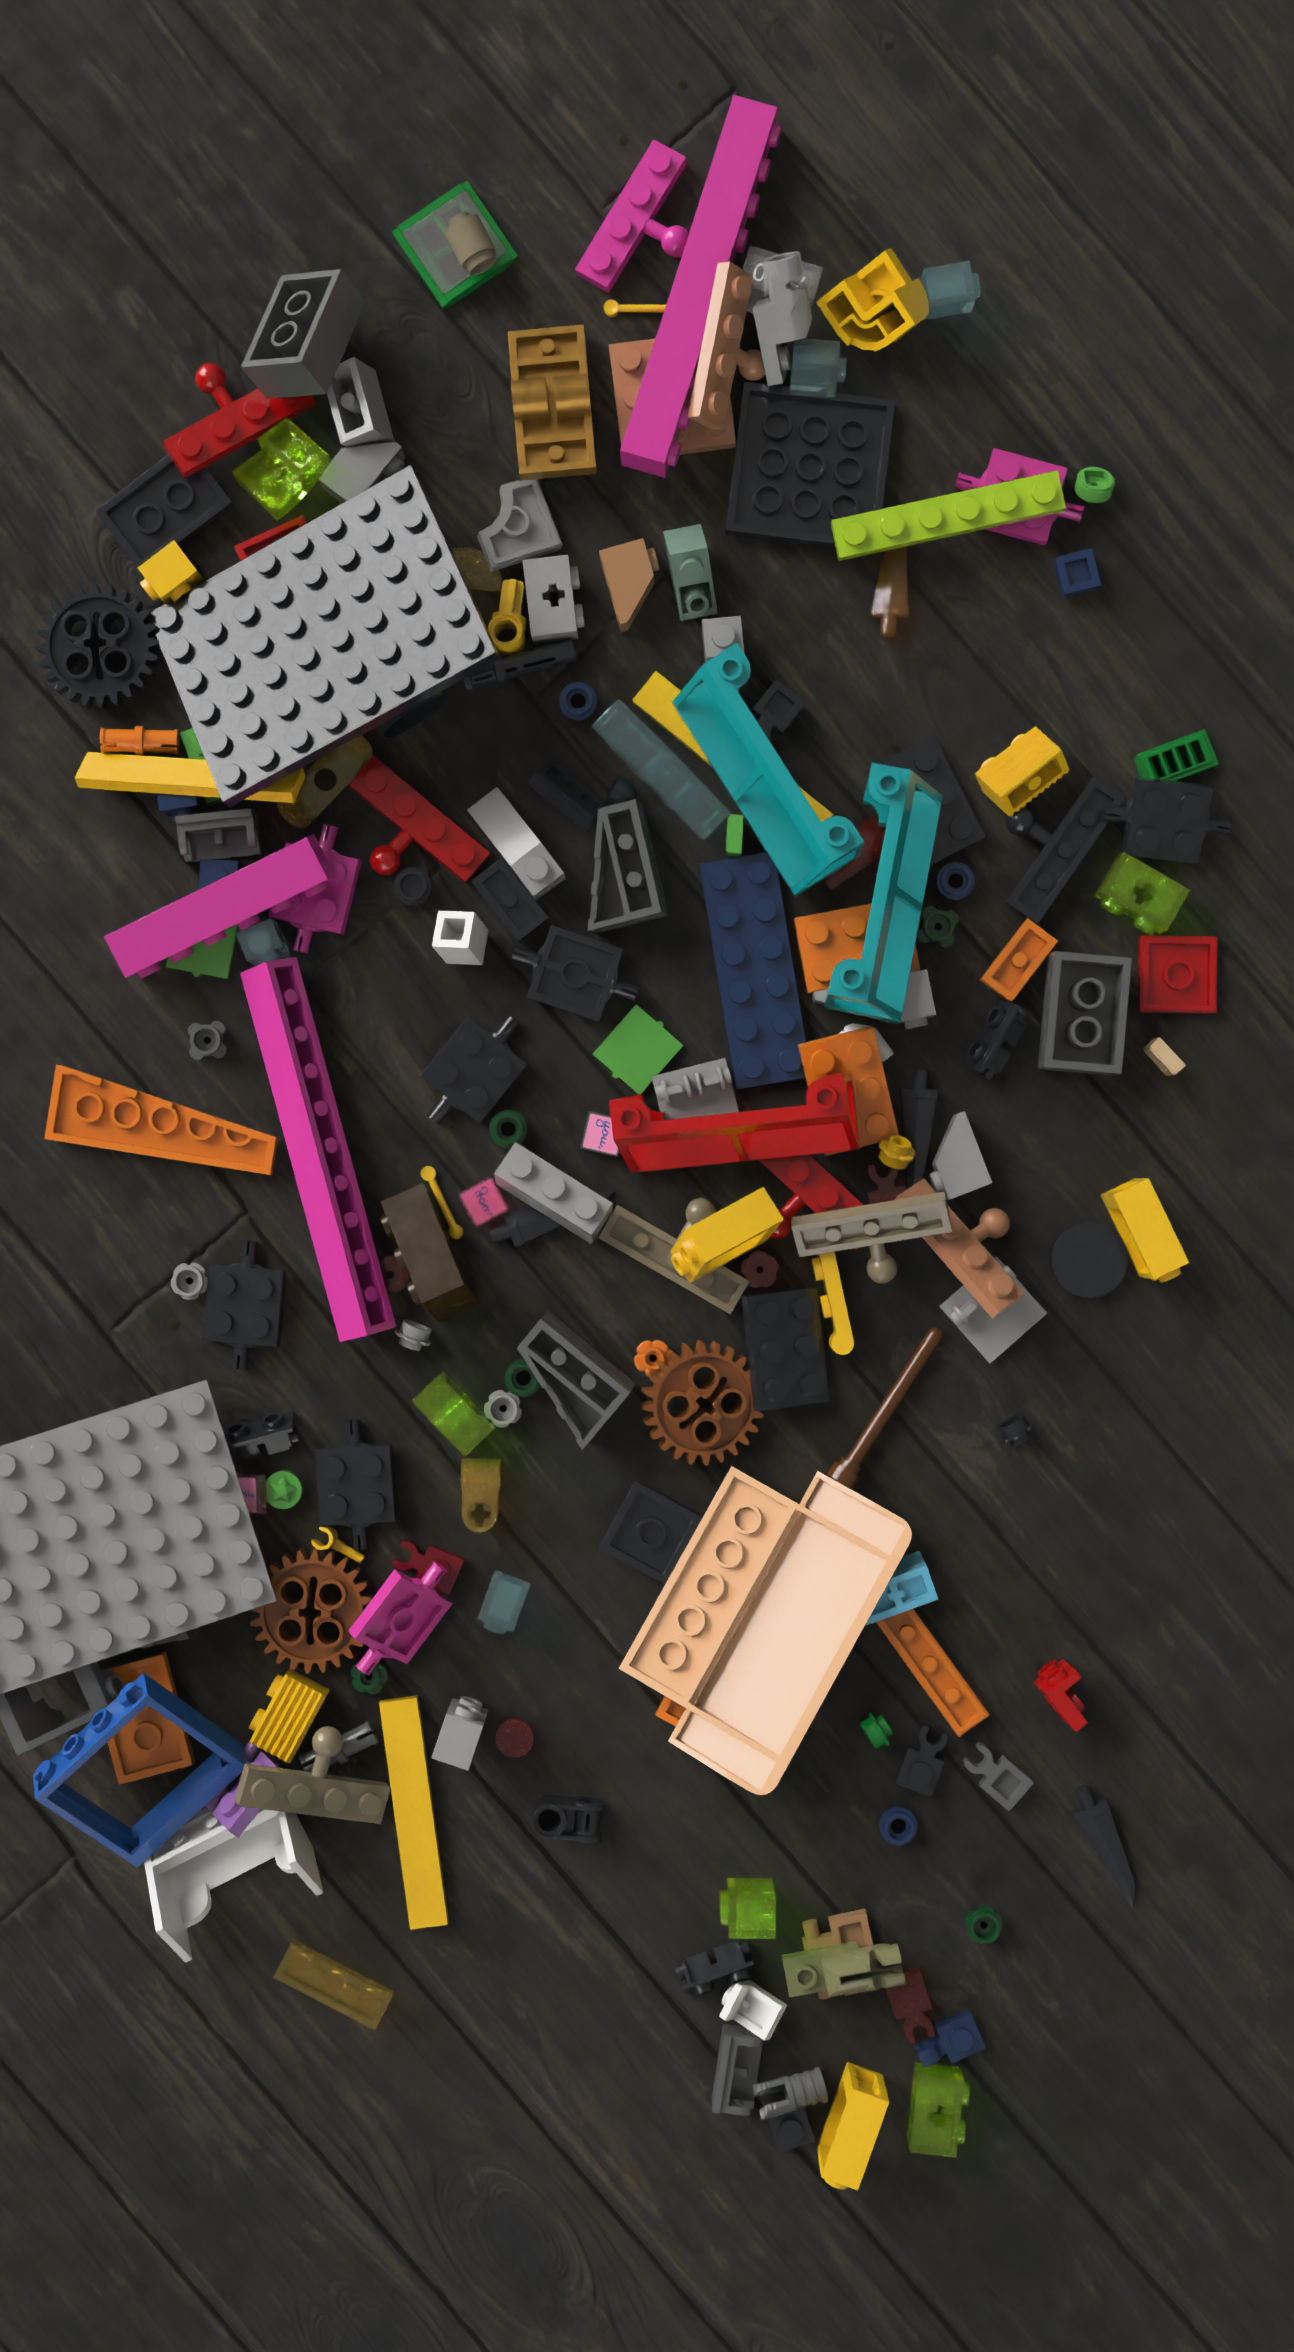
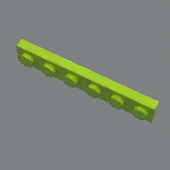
[831,470,1066,561]

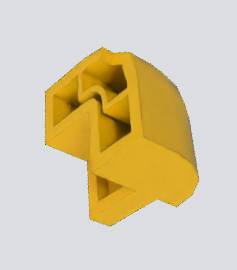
[816,248,929,352]

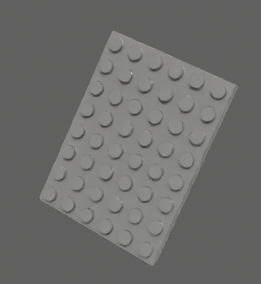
[0,1380,277,1694]

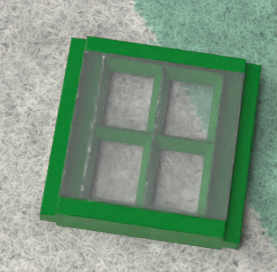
[392,181,518,309]

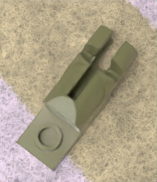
[782,1941,906,1997]

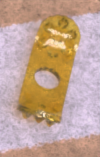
[278,735,373,828]

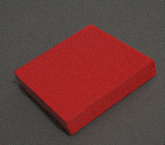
[1138,935,1218,1014]

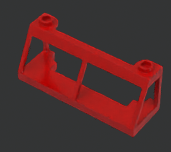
[609,1072,860,1173]

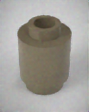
[445,212,497,275]

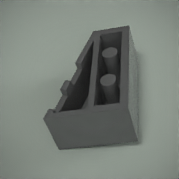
[587,799,669,934]
[517,1311,636,1450]

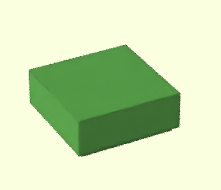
[726,814,744,858]

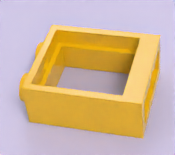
[1100,1178,1189,1283]
[670,1187,784,1283]
[817,2062,889,2191]

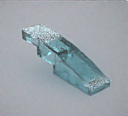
[591,699,730,840]

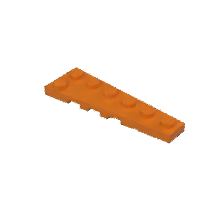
[44,1065,278,1175]

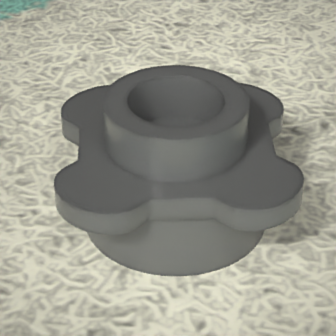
[188,1021,227,1060]

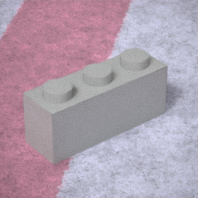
[494,1142,613,1244]

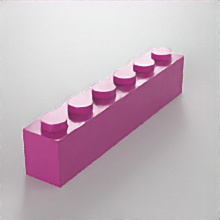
[104,834,335,979]

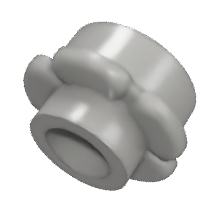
[171,1263,208,1300]
[395,1319,432,1351]
[484,1390,522,1428]

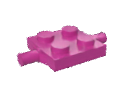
[954,448,1084,546]
[268,824,362,954]
[349,1561,452,1676]

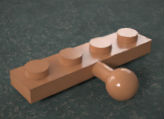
[688,262,765,430]
[895,1179,1025,1319]

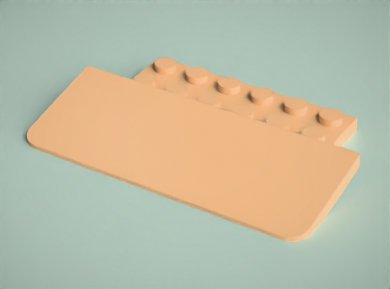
[619,1466,912,1795]

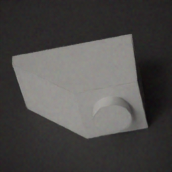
[929,1111,992,1200]

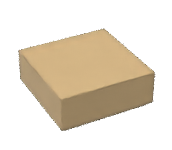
[1143,1037,1186,1076]

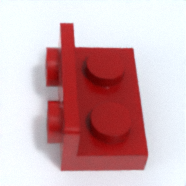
[1033,1659,1088,1732]

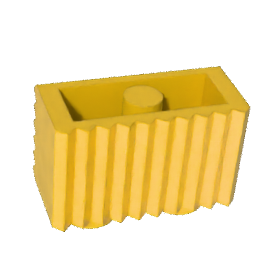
[974,726,1069,816]
[249,1669,330,1763]

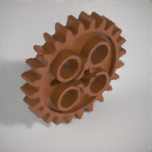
[640,1340,764,1465]
[250,1548,374,1674]

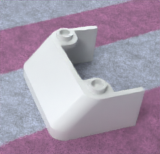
[144,1804,323,1963]

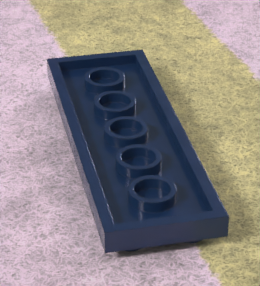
[699,852,806,1090]

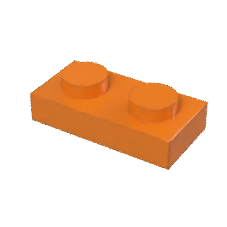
[980,918,1058,1003]

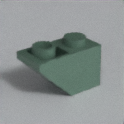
[663,524,717,621]

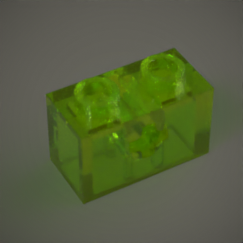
[1094,852,1190,935]
[412,1371,495,1456]
[719,1878,776,1939]
[907,2062,970,2158]

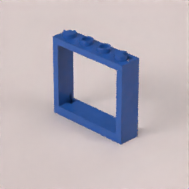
[33,1673,247,1868]

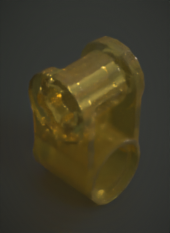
[461,1458,501,1533]

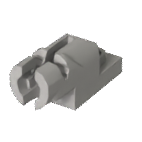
[752,251,813,386]

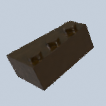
[380,1183,480,1322]

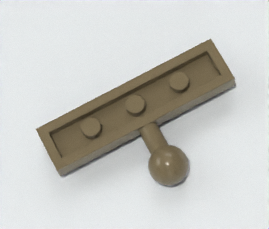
[791,1192,952,1283]
[598,1198,750,1314]
[234,1726,391,1824]

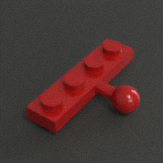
[163,363,315,479]
[349,756,490,884]
[759,1155,863,1251]

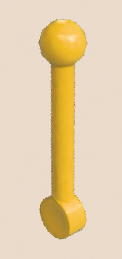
[604,300,666,317]
[421,1166,463,1239]

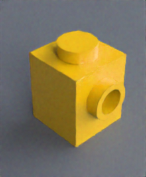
[138,540,204,604]

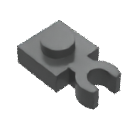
[963,1742,1034,1811]

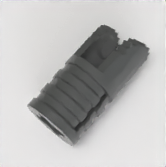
[752,2067,828,2120]

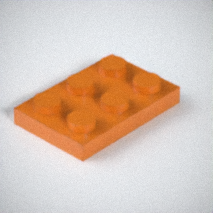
[793,904,920,994]
[798,1026,899,1156]
[100,1652,195,1785]

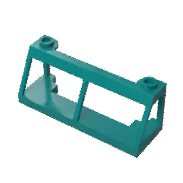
[672,643,864,897]
[824,763,943,1023]

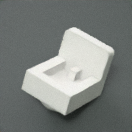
[719,1980,787,2041]

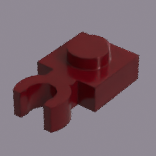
[392,1539,465,1595]

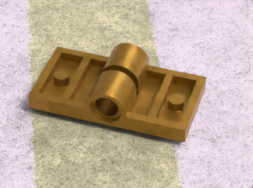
[508,324,597,481]

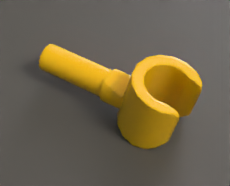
[311,1526,364,1564]

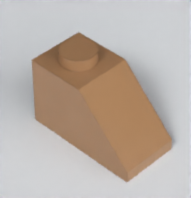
[599,538,659,633]

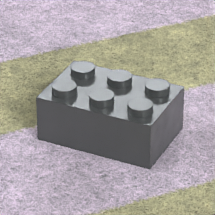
[241,269,366,399]
[1038,951,1132,1076]

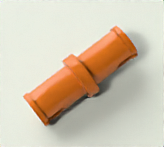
[100,726,180,756]

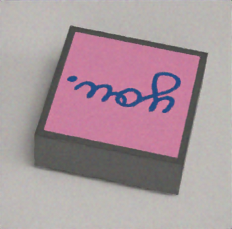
[581,1111,619,1157]

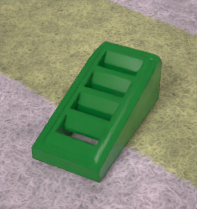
[1133,729,1219,782]

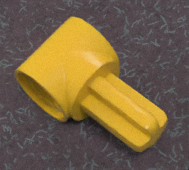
[488,579,526,656]

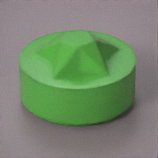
[1074,467,1115,503]
[264,1470,304,1509]

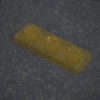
[273,1939,394,2030]

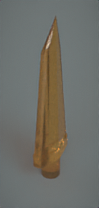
[870,505,909,637]

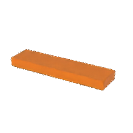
[876,1609,990,1737]

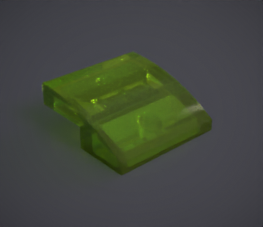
[232,417,331,521]

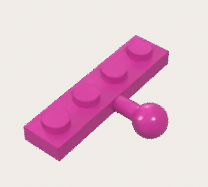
[575,139,689,294]

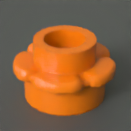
[634,1340,670,1376]

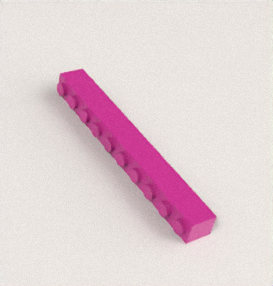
[620,95,782,478]
[240,957,396,1342]

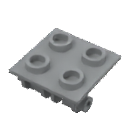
[651,1058,739,1120]
[939,1256,1047,1363]

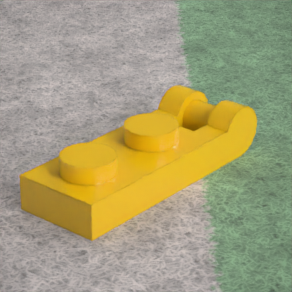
[811,1252,854,1355]

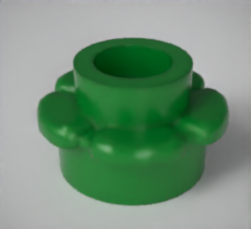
[860,1713,893,1750]

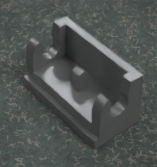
[175,808,262,863]
[712,2024,764,2116]

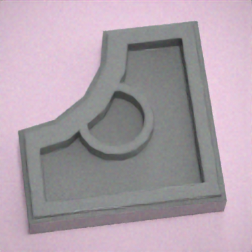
[477,479,563,572]

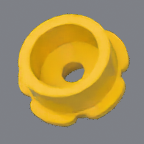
[879,1135,915,1169]

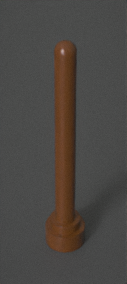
[827,1327,942,1490]

